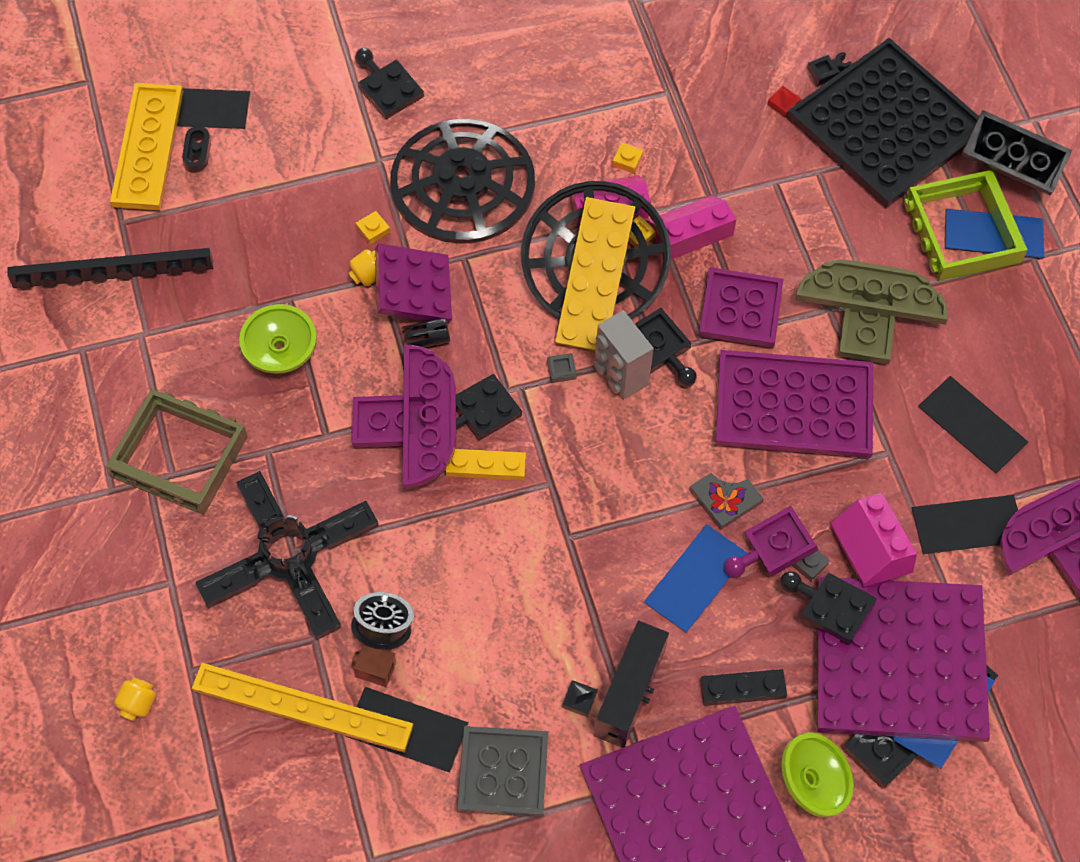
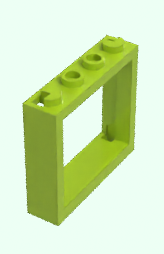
[904,170,1027,281]

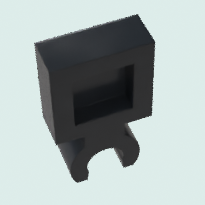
[807,52,852,85]

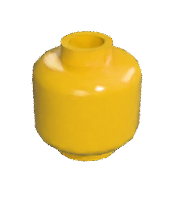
[348,249,376,287]
[114,677,156,721]

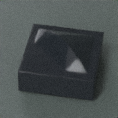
[562,680,598,717]

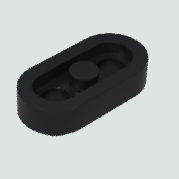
[182,126,211,171]

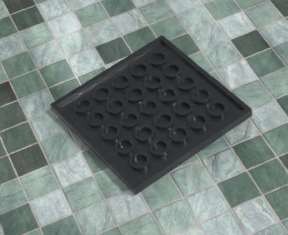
[787,38,979,207]

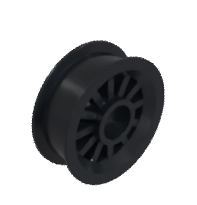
[351,592,414,649]

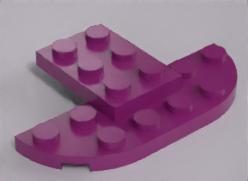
[352,345,456,489]
[1000,480,1080,599]

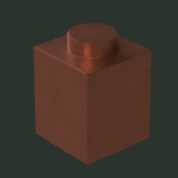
[351,644,396,688]

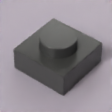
[792,550,830,582]

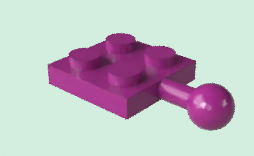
[724,506,818,578]

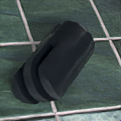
[401,318,450,348]

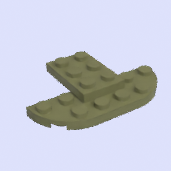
[796,260,948,365]

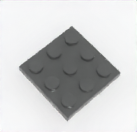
[457,726,548,817]

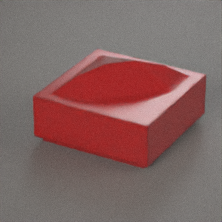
[767,86,801,118]

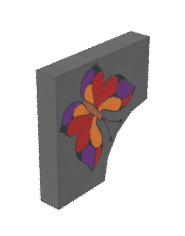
[689,473,764,529]

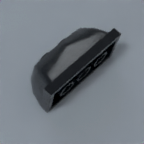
[961,110,1072,196]

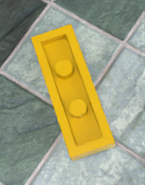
[446,449,526,481]

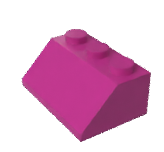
[570,175,651,229]
[646,195,737,260]
[830,493,917,587]

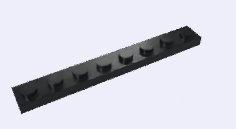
[7,248,214,289]

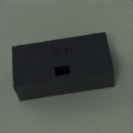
[594,620,669,748]

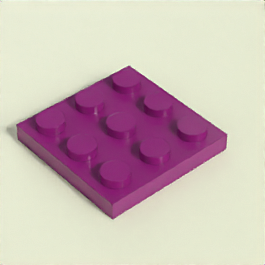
[375,243,452,324]
[699,267,784,348]

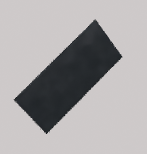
[177,88,250,129]
[918,376,1029,473]
[912,495,1018,554]
[345,687,469,773]

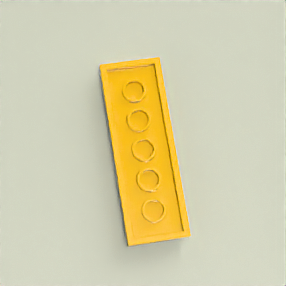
[110,83,183,210]
[555,197,635,352]

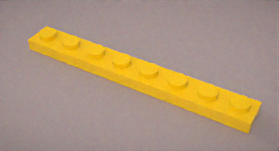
[192,663,414,753]

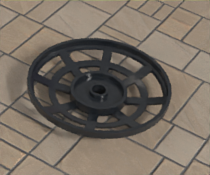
[390,119,535,244]
[521,181,671,320]

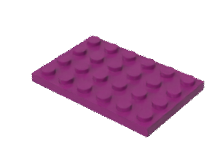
[715,350,873,458]

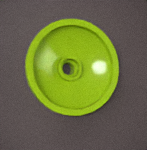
[239,304,317,374]
[782,733,854,817]

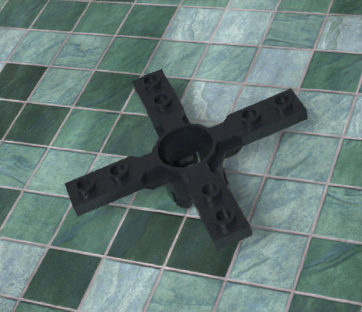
[195,471,379,640]

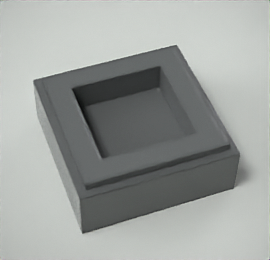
[547,353,577,383]

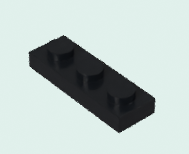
[700,669,787,706]

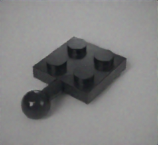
[355,48,424,120]
[635,308,697,387]
[456,374,522,440]
[780,571,877,645]

